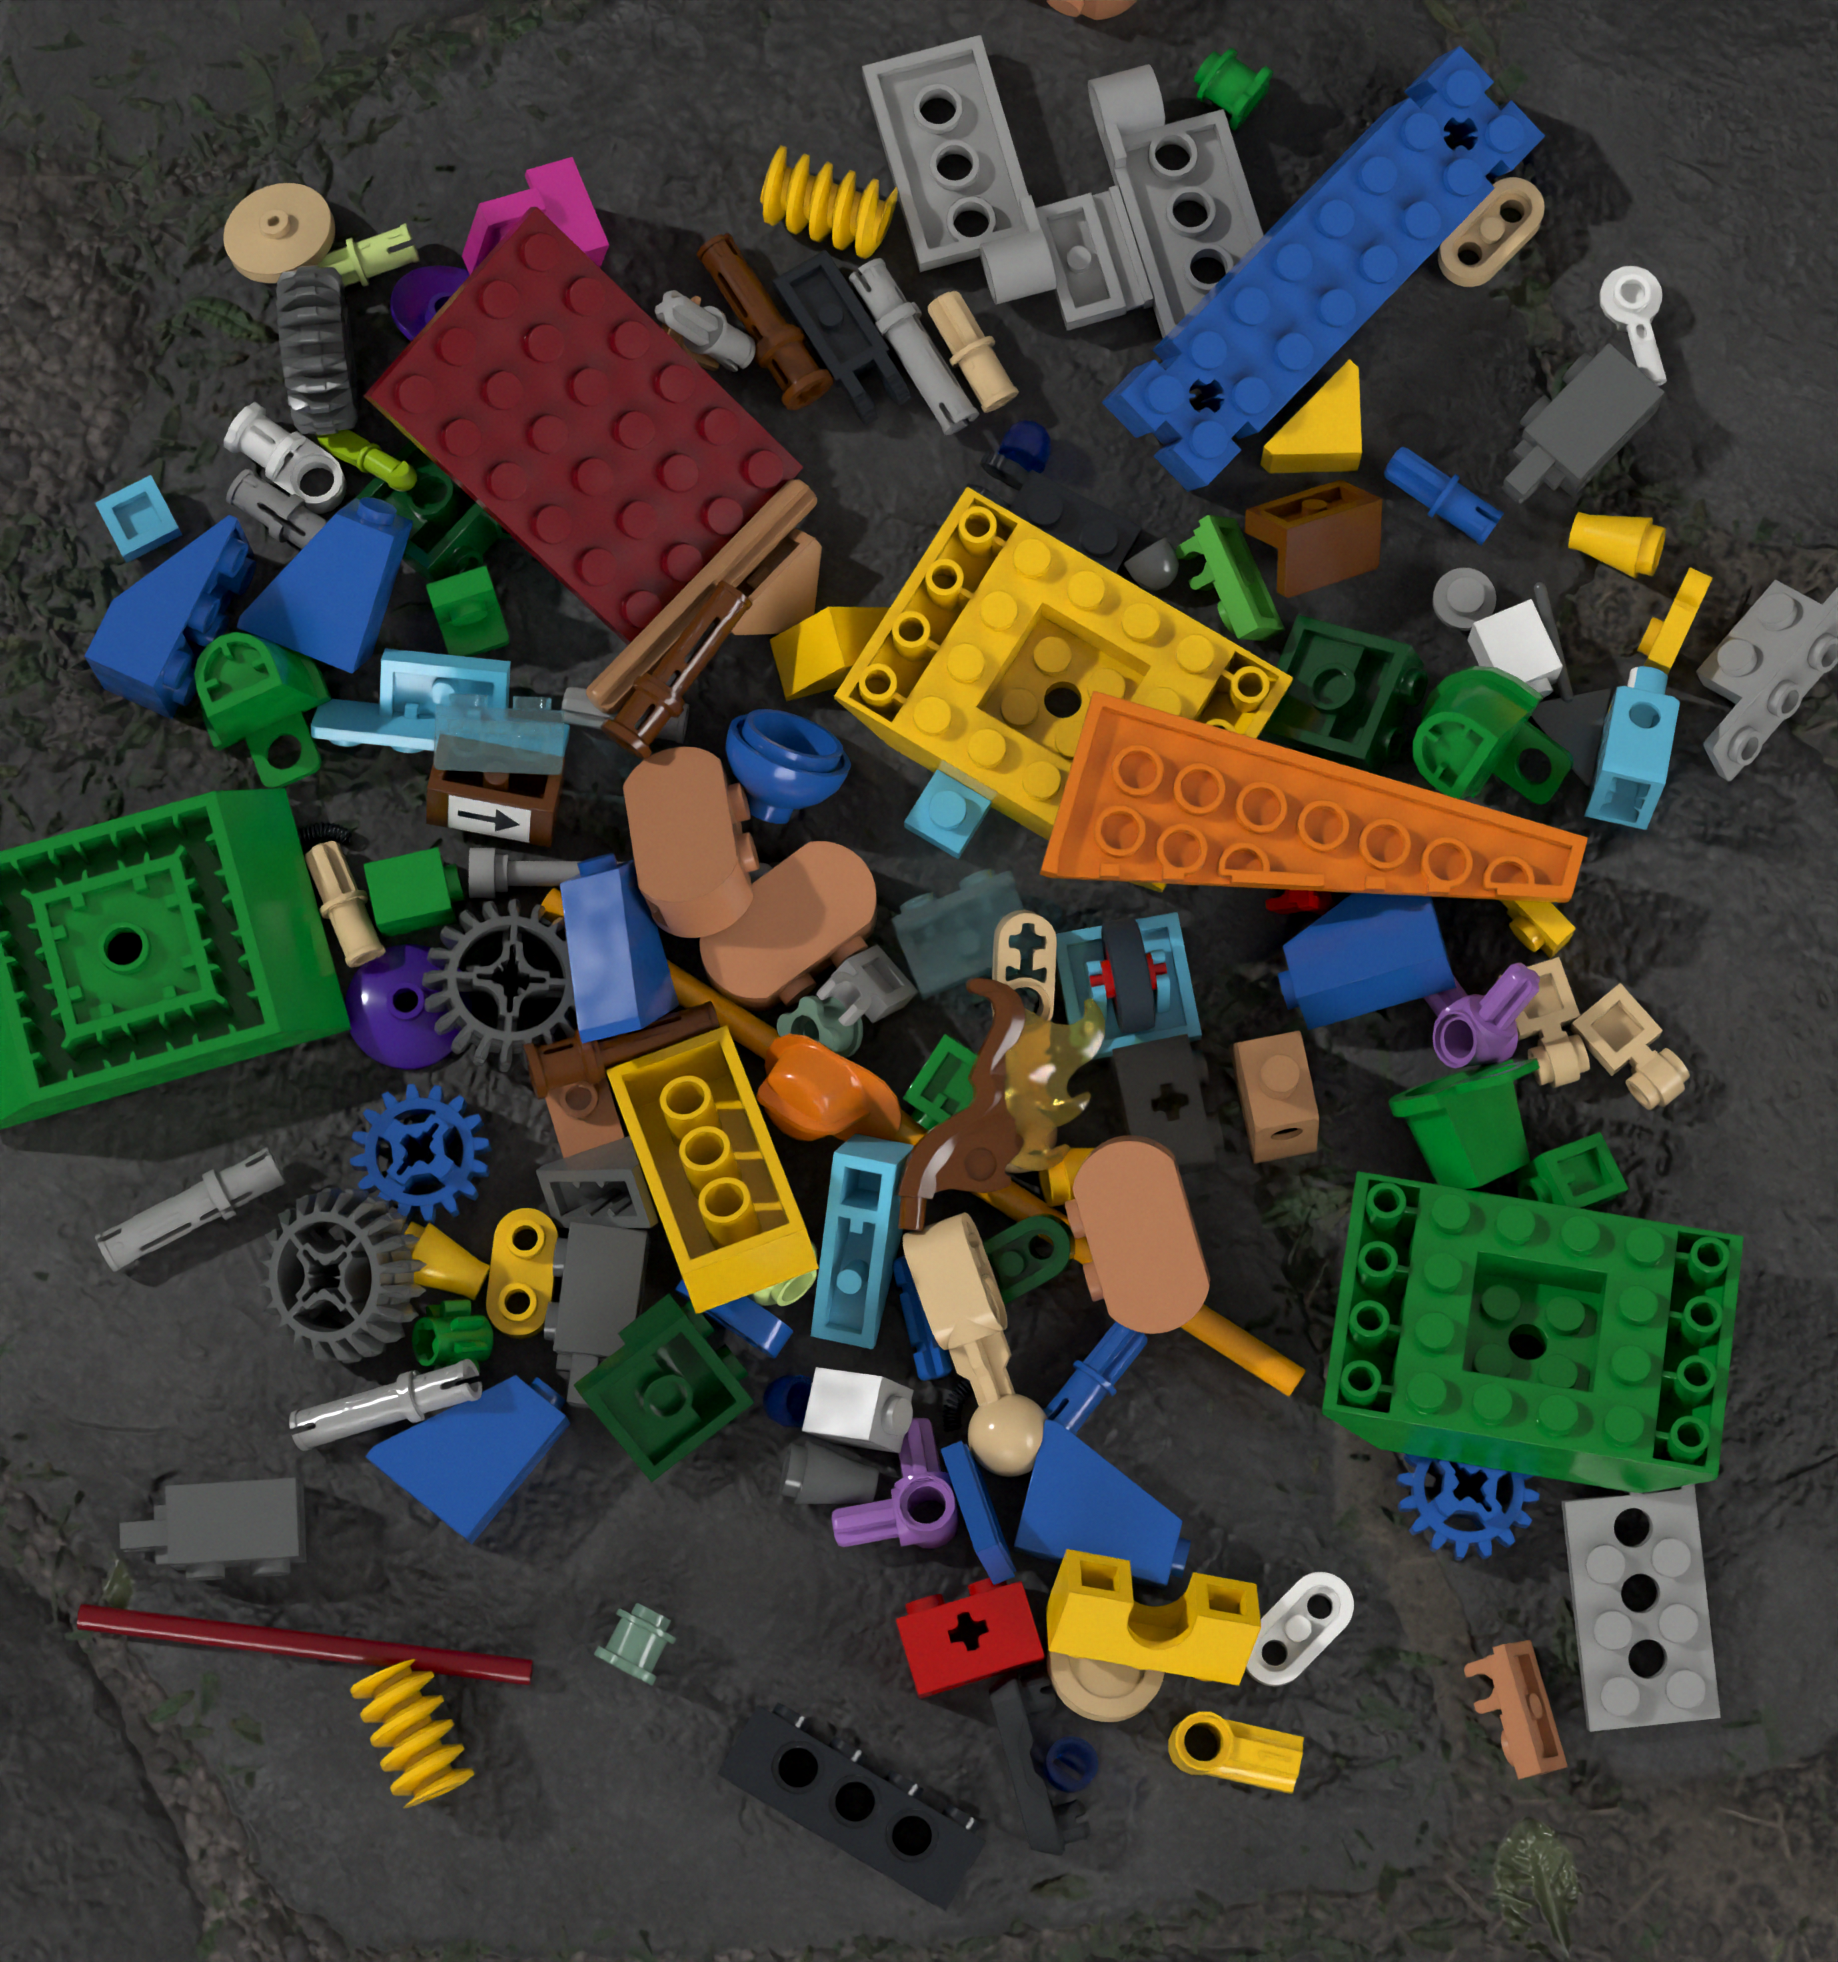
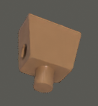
[1229,1031,1319,1164]

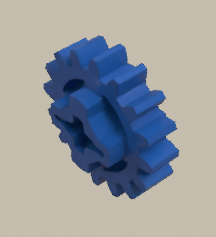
[350,1084,492,1225]
[1396,1454,1540,1561]

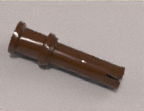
[697,233,834,411]
[601,581,753,761]
[523,1001,720,1100]

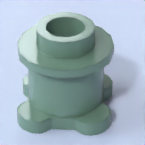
[777,996,863,1058]
[594,1603,676,1686]

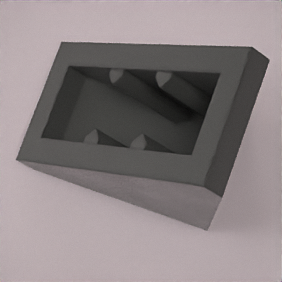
[536,1136,659,1228]

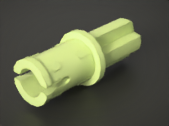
[317,223,420,287]

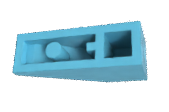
[810,1133,914,1349]

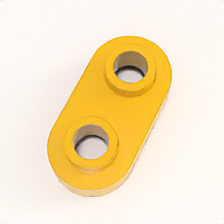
[486,1208,559,1339]

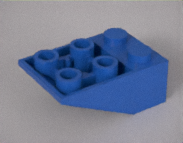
[84,515,256,719]

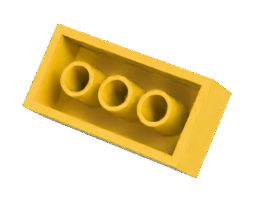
[606,1025,819,1314]

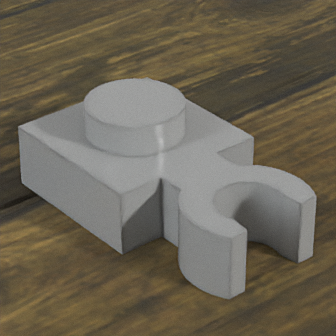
[817,944,919,1026]

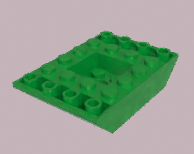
[0,788,352,1130]
[1322,1171,1744,1493]

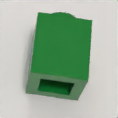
[363,847,465,938]

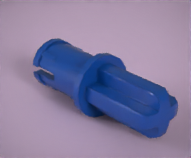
[1383,447,1504,546]
[1043,1321,1148,1436]

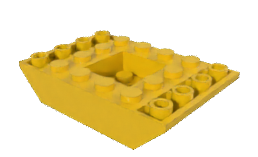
[834,487,1293,893]

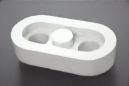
[1246,1572,1354,1687]

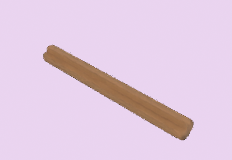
[586,479,817,715]

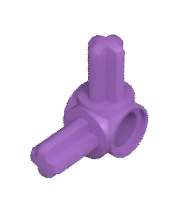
[1423,963,1540,1068]
[832,1417,959,1549]

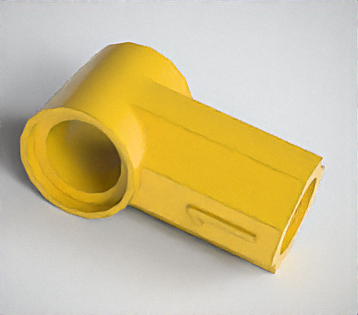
[1168,1711,1304,1794]

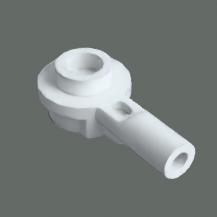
[1599,266,1667,386]

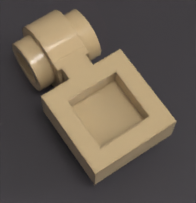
[1496,957,1590,1088]
[1569,983,1690,1110]

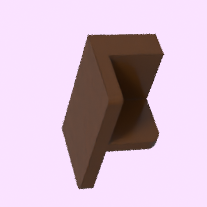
[1245,479,1383,598]

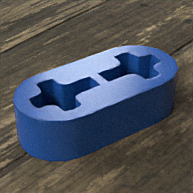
[674,1278,793,1359]

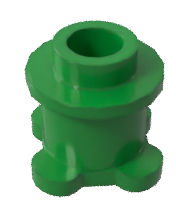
[1194,48,1274,132]

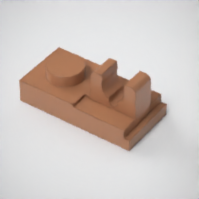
[1464,1640,1568,1779]

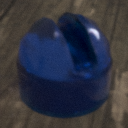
[998,420,1052,473]
[762,1375,813,1427]
[1044,1736,1099,1793]

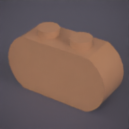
[623,747,759,938]
[700,841,877,1011]
[1065,1135,1210,1334]

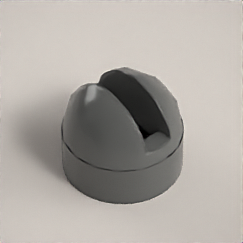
[1124,537,1179,591]

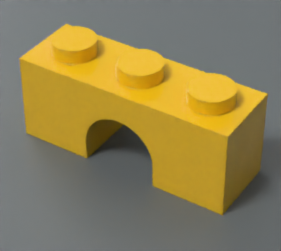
[1046,1549,1261,1686]

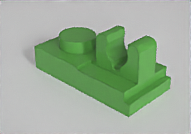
[1175,515,1285,641]

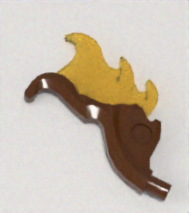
[895,977,1105,1231]

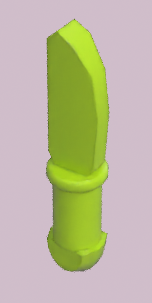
[316,429,417,492]

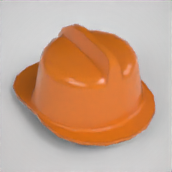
[756,1034,902,1141]

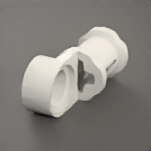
[224,402,347,514]

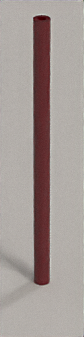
[77,1604,534,1686]

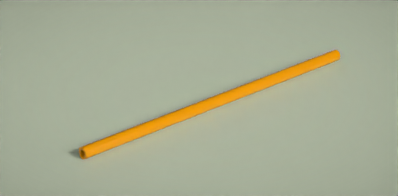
[541,887,1306,1397]

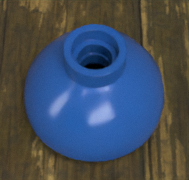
[725,709,851,824]

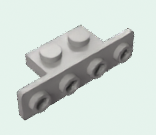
[1696,580,1838,781]

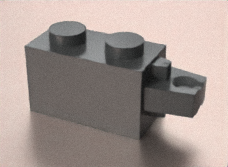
[1501,343,1665,506]
[544,1222,651,1409]
[119,1477,307,1581]

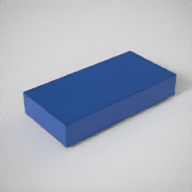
[940,1441,1016,1585]

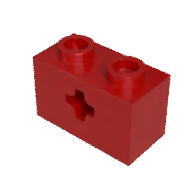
[896,1578,1045,1699]

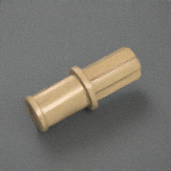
[928,291,1019,413]
[305,841,386,968]

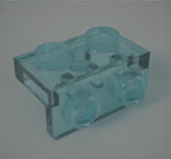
[434,694,565,775]
[892,869,1040,1000]

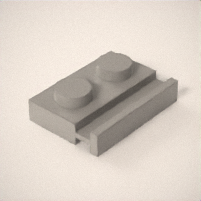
[1035,185,1154,331]

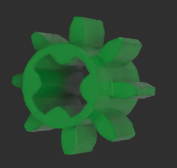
[412,1299,493,1372]

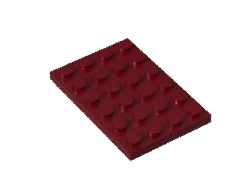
[364,207,803,645]

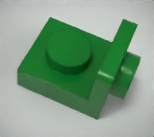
[426,566,510,657]
[903,1034,977,1130]
[1512,1132,1628,1209]

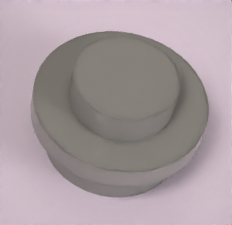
[1433,568,1496,631]

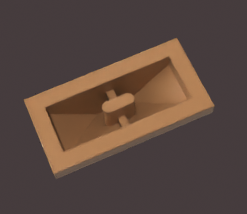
[712,527,822,635]

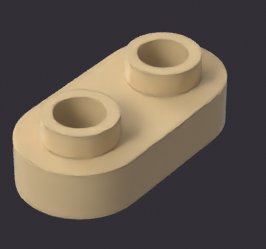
[1438,177,1544,287]

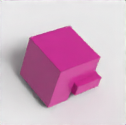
[462,157,609,275]

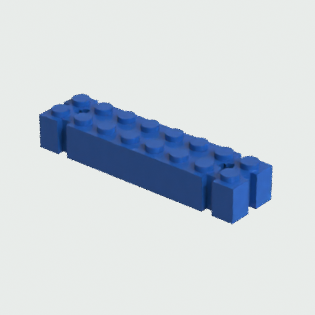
[1102,46,1545,492]

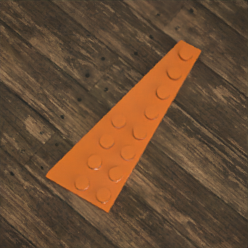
[1039,691,1588,903]

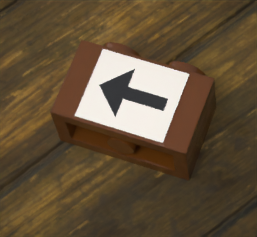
[426,733,566,848]

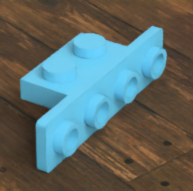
[311,648,570,757]

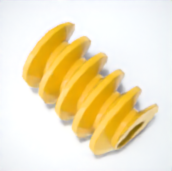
[760,145,898,259]
[350,1659,475,1809]

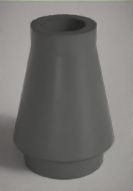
[779,1440,879,1504]

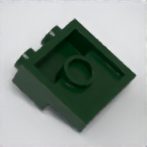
[356,440,512,583]
[1258,615,1428,775]
[574,1294,754,1483]

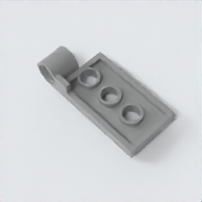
[862,35,1057,305]
[1088,64,1264,338]
[1561,1484,1721,1732]

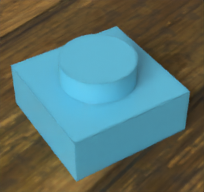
[95,475,182,563]
[904,769,991,859]

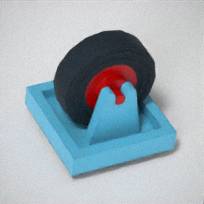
[1056,912,1202,1063]

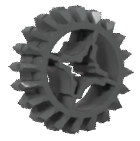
[276,265,359,435]
[422,899,577,1072]
[257,1187,427,1363]

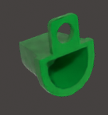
[194,632,332,789]
[1413,666,1574,805]
[1388,1058,1540,1190]

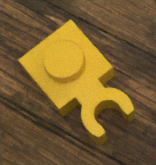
[1637,568,1712,675]
[1500,900,1576,959]

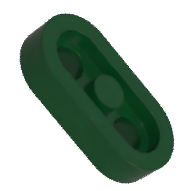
[982,1213,1076,1305]

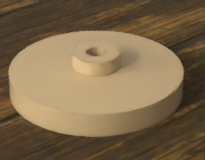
[224,183,335,283]
[1047,1650,1165,1722]

